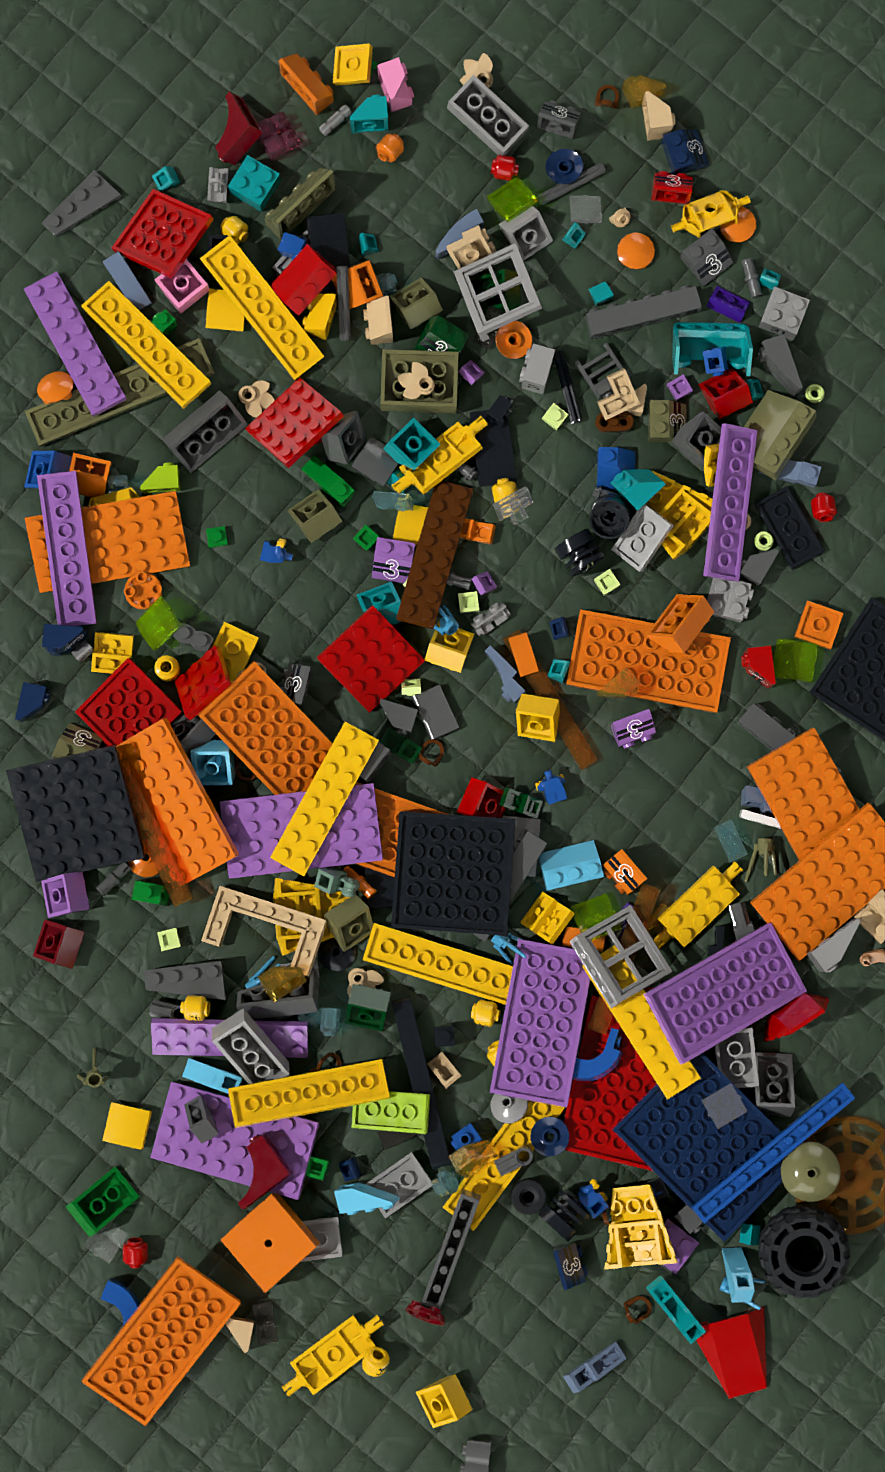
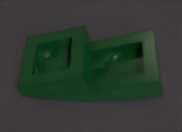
[379,727,422,764]
[499,787,543,819]

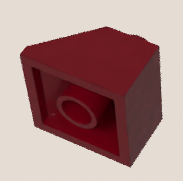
[33,919,84,969]

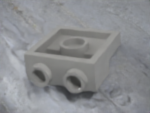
[707,578,754,623]

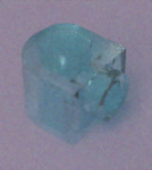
[376,273,398,297]
[297,1007,322,1028]
[431,1170,458,1197]

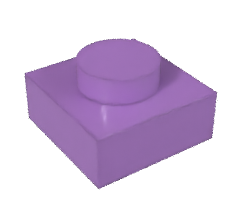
[458,360,484,385]
[667,374,693,401]
[472,571,497,595]

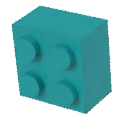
[228,155,281,212]

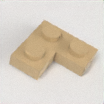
[597,368,640,420]

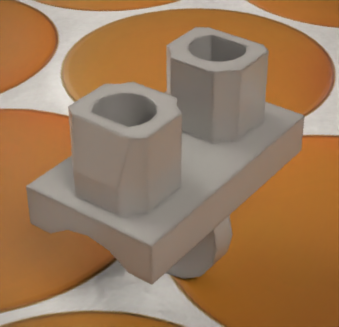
[207,167,229,203]

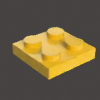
[333,44,373,85]

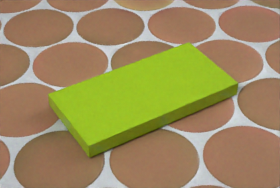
[351,1091,430,1134]

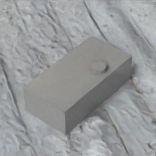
[447,75,529,155]
[212,1008,290,1084]

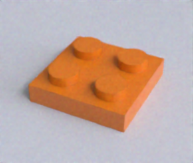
[794,600,843,649]

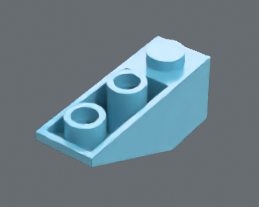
[182,1058,243,1094]
[334,1182,400,1215]
[722,1247,755,1303]

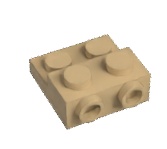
[446,225,496,269]
[852,889,885,944]

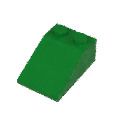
[65,1166,139,1237]

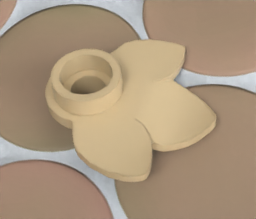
[460,53,493,88]
[398,362,435,399]
[239,381,275,418]
[347,967,384,997]

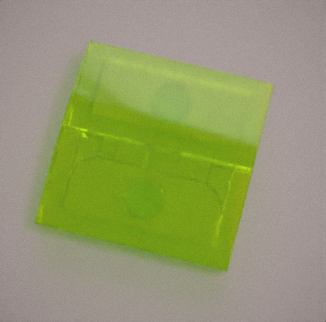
[486,176,538,223]
[136,596,181,650]
[773,639,818,683]
[570,893,622,941]

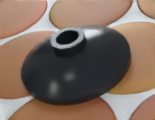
[317,938,356,971]

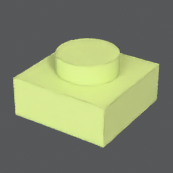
[542,403,569,430]
[594,569,620,596]
[458,591,479,613]
[401,679,421,696]
[157,928,181,951]

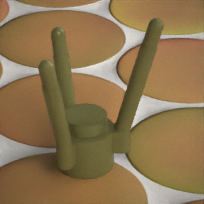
[744,838,777,882]
[77,1048,109,1088]

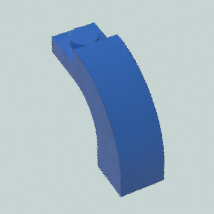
[572,1028,623,1081]
[101,1278,139,1326]

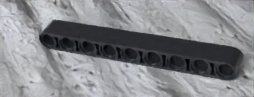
[391,996,451,1170]

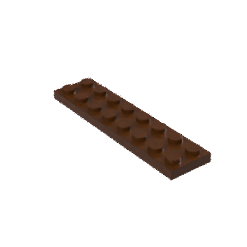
[396,481,473,630]

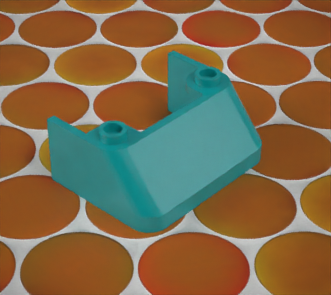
[672,322,753,376]

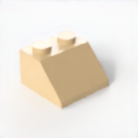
[642,91,675,141]
[363,296,393,345]

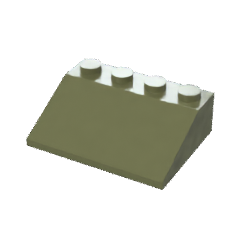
[265,168,336,240]
[380,349,458,414]
[744,390,817,480]

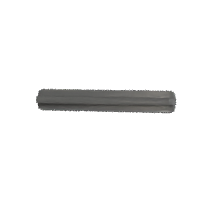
[537,163,606,205]
[336,266,351,341]

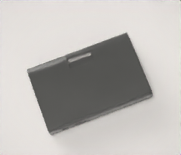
[412,685,459,740]

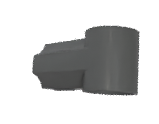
[728,902,754,941]
[149,1000,185,1019]
[494,1145,533,1176]

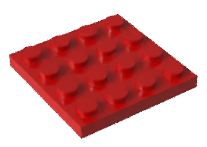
[111,189,214,279]
[245,377,344,469]
[317,605,425,713]
[75,658,182,746]

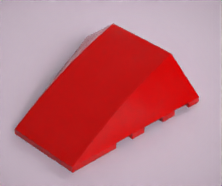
[763,992,829,1043]
[696,1305,767,1399]

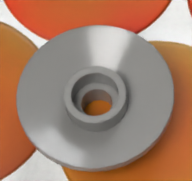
[491,1094,528,1124]

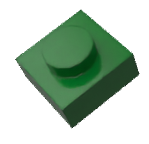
[353,524,380,552]
[206,526,228,549]

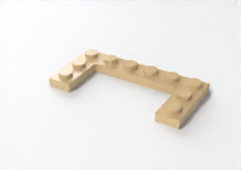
[201,886,327,976]

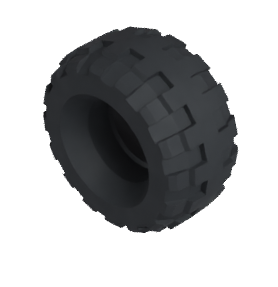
[758,1204,850,1299]

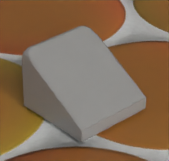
[71,641,94,662]

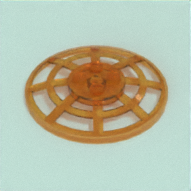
[794,1116,885,1234]

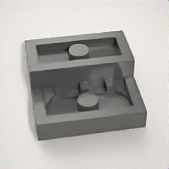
[351,437,399,487]

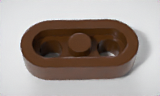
[595,412,633,433]

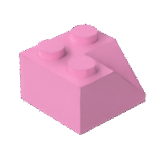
[377,57,414,112]
[155,259,209,314]

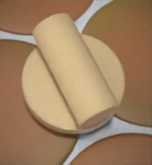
[609,207,630,227]

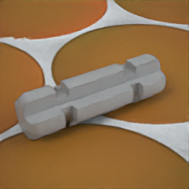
[319,105,351,136]

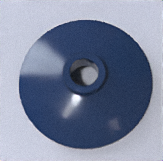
[546,149,583,184]
[531,1117,569,1156]

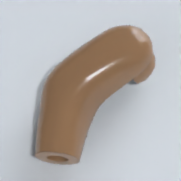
[860,949,885,967]

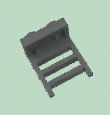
[575,343,632,401]

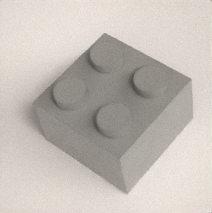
[759,287,810,340]
[519,344,555,394]

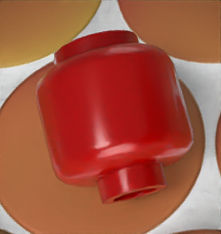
[491,155,519,181]
[811,492,837,522]
[123,1237,148,1268]

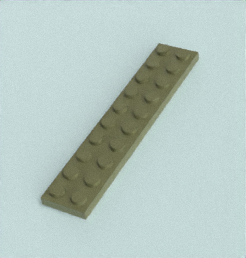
[25,338,215,447]

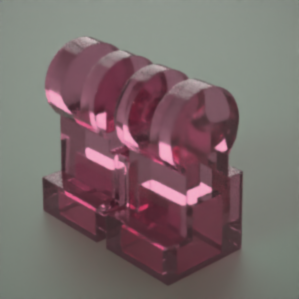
[258,112,301,162]

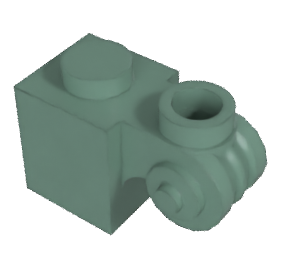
[314,866,360,897]

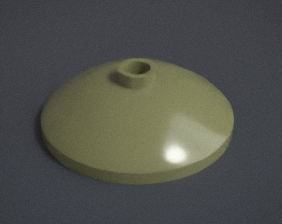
[781,1142,840,1202]

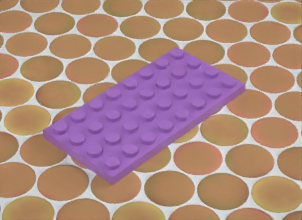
[220,783,383,879]
[644,922,807,1064]
[490,939,590,1108]
[150,1082,319,1200]

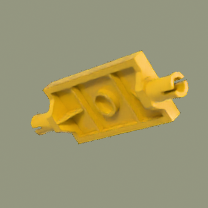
[392,416,488,495]
[653,861,743,950]
[282,1314,384,1397]

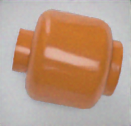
[376,134,404,162]

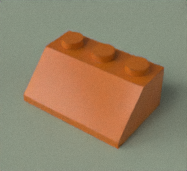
[279,53,334,115]
[646,594,714,653]

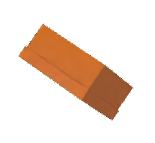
[221,1193,321,1293]

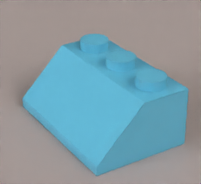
[538,840,604,891]

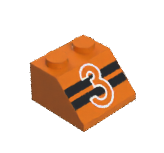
[602,849,647,895]

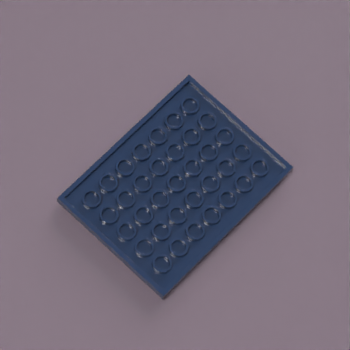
[612,1053,783,1242]

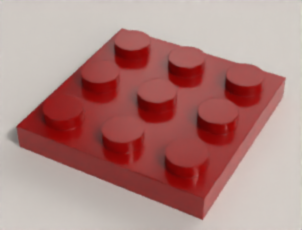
[175,645,232,720]

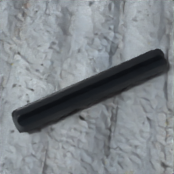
[554,350,582,423]

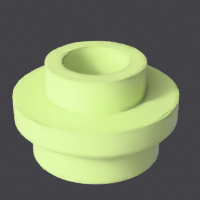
[805,384,824,403]
[754,532,773,551]

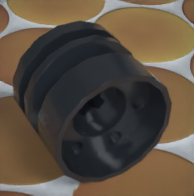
[589,493,631,539]
[554,528,605,577]
[538,1189,591,1242]

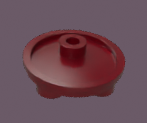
[405,1300,445,1326]

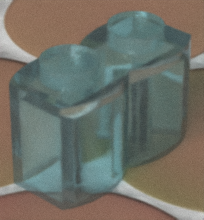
[320,1007,341,1036]

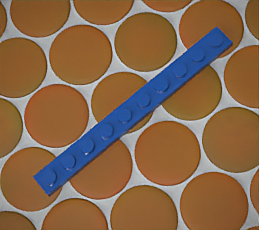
[691,1083,855,1224]

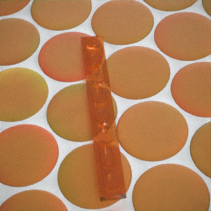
[503,630,597,770]
[121,758,193,907]
[588,883,661,1035]

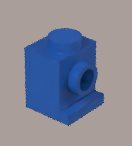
[703,346,728,376]
[451,1123,482,1153]

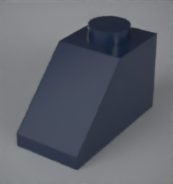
[15,682,50,722]

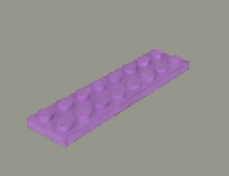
[24,271,127,417]
[703,424,757,582]
[37,471,97,626]
[151,1018,308,1058]

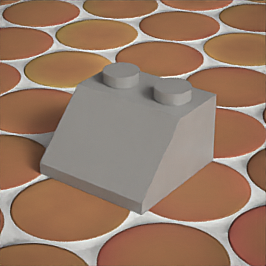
[499,204,553,261]

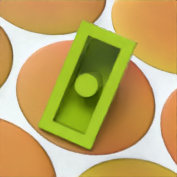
[140,463,180,493]

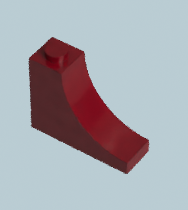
[215,91,263,166]
[238,1134,293,1210]

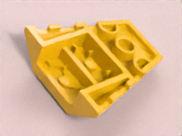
[634,471,713,560]
[273,878,350,956]
[604,1185,678,1269]

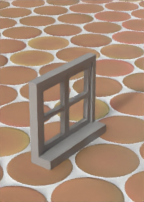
[454,243,542,341]
[570,905,672,1009]

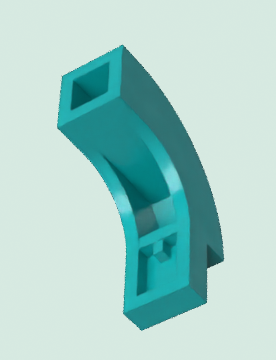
[646,1275,706,1344]

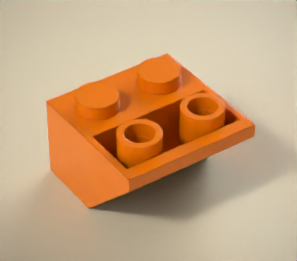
[332,260,383,309]
[69,453,112,498]

